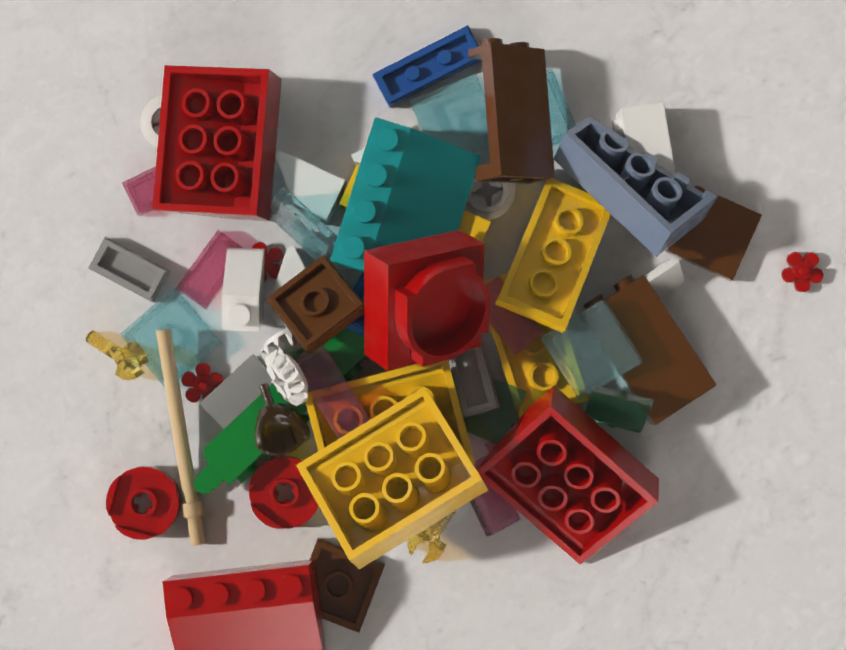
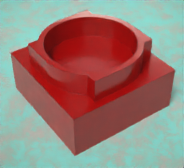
[364,230,490,371]

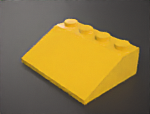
[305,360,475,464]
[296,386,488,569]

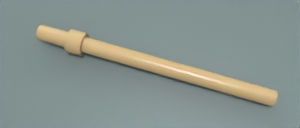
[156,329,205,546]

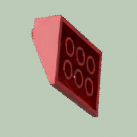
[152,65,282,221]
[476,385,659,564]
[162,559,326,650]

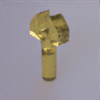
[86,330,149,380]
[407,510,456,563]

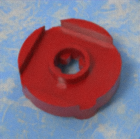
[249,456,319,529]
[106,466,181,540]

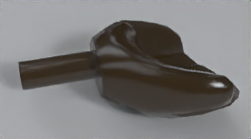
[254,383,310,456]

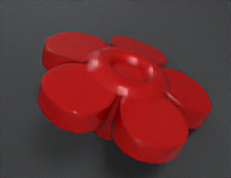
[252,242,283,282]
[781,252,824,292]
[181,363,223,403]

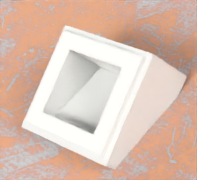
[645,257,684,298]

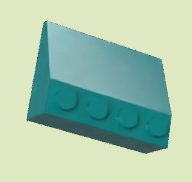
[330,117,481,274]

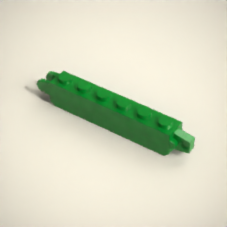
[192,328,367,495]

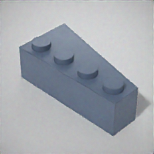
[553,116,718,257]

